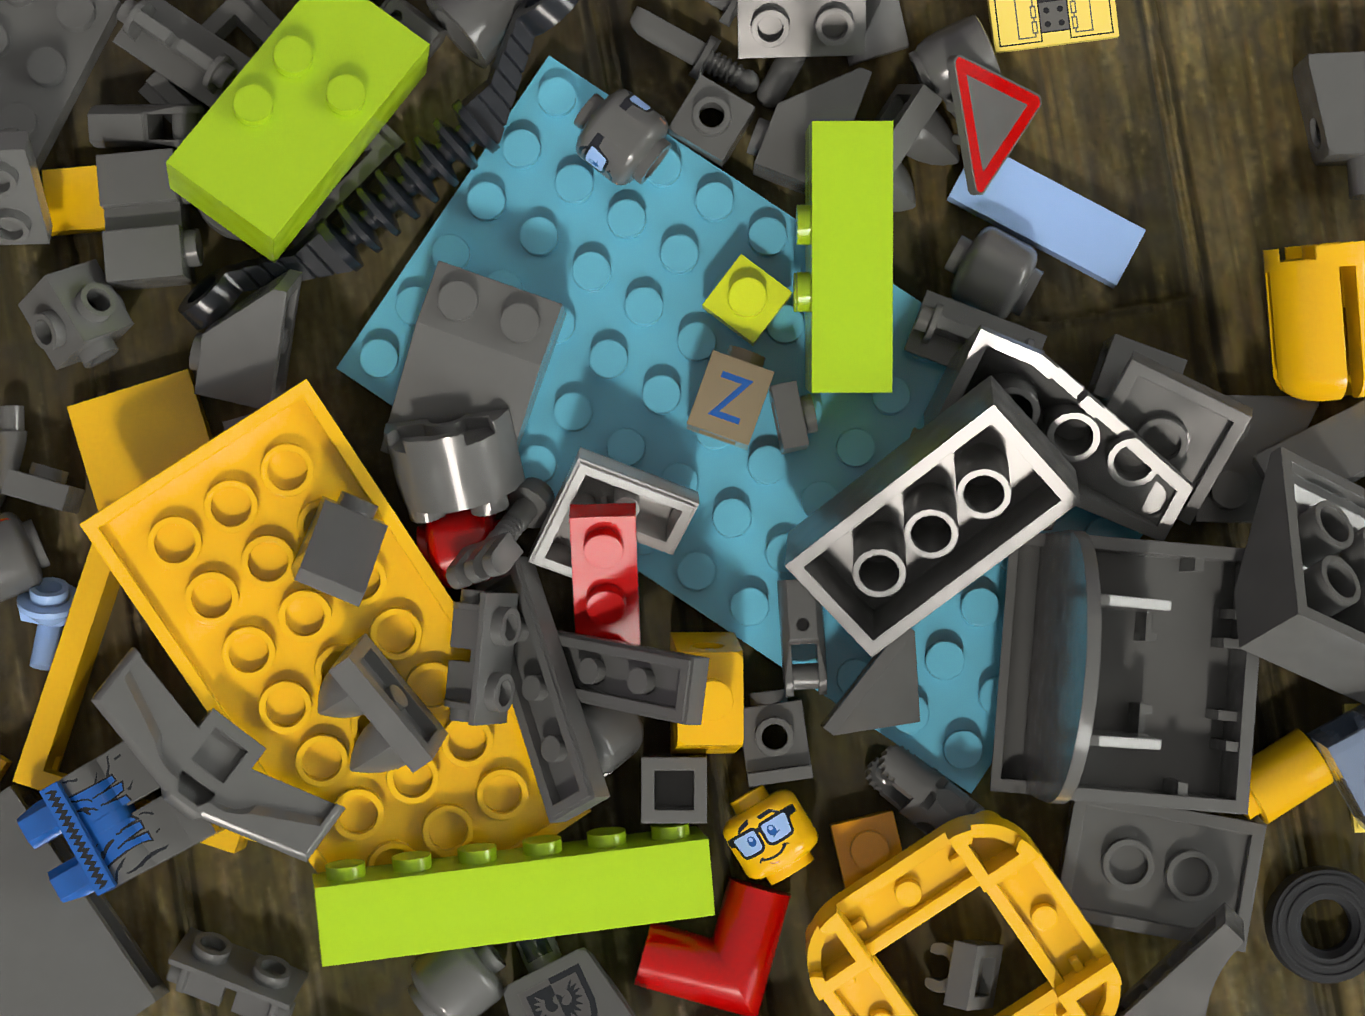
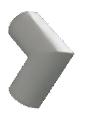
[528,447,699,578]

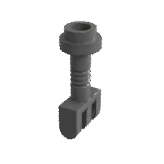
[446,477,555,590]

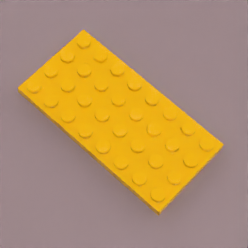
[79,379,591,873]

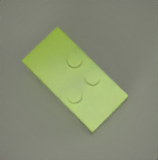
[166,0,430,263]
[793,121,893,393]

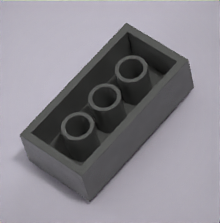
[785,375,1081,657]

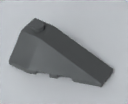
[924,325,1193,541]

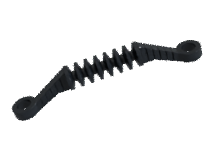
[178,0,579,330]

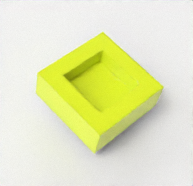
[702,254,792,346]

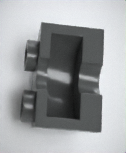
[384,408,526,523]

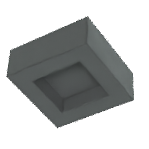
[768,381,818,454]
[1,462,85,514]

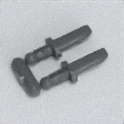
[630,0,807,108]

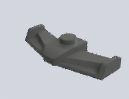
[91,647,346,862]

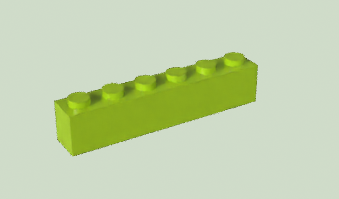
[312,823,715,967]

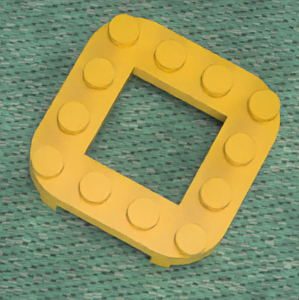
[805,810,1122,1016]

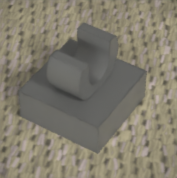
[925,939,1004,1011]

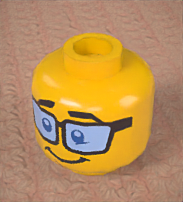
[723,785,818,885]

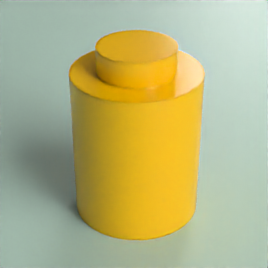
[1243,728,1334,824]

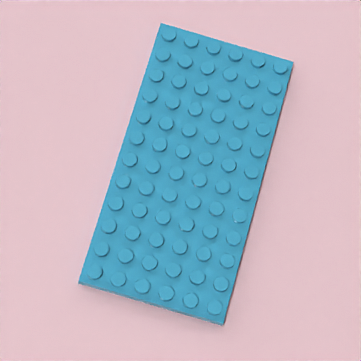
[337,56,1143,794]

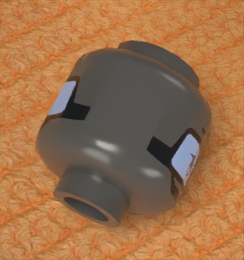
[574,89,672,185]

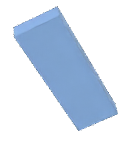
[947,157,1146,288]

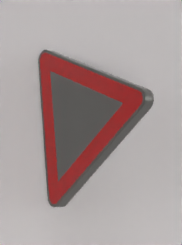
[946,55,1042,195]

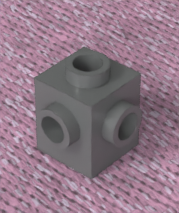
[18,259,134,370]

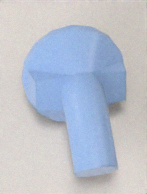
[17,577,77,671]

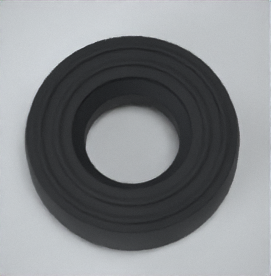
[1265,866,1365,984]

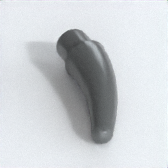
[0,405,28,508]

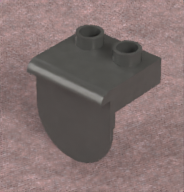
[990,530,1259,815]

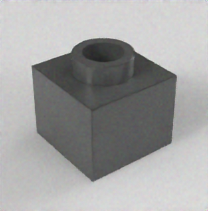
[668,75,755,170]

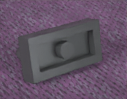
[874,84,960,212]
[317,633,448,773]

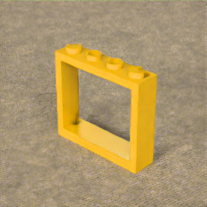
[12,544,256,853]

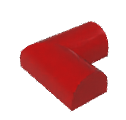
[634,876,791,1016]

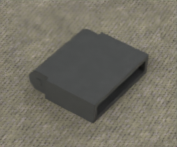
[0,784,170,1016]

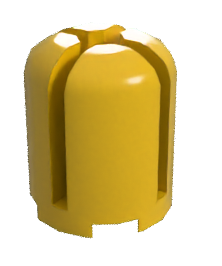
[1263,241,1365,401]

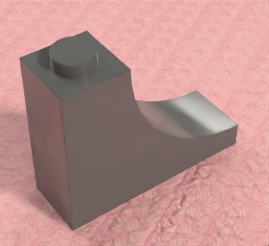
[1115,902,1245,1016]

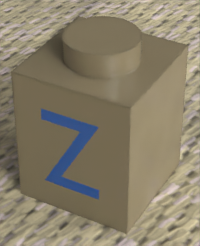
[687,345,775,450]

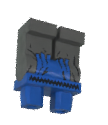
[17,741,225,903]

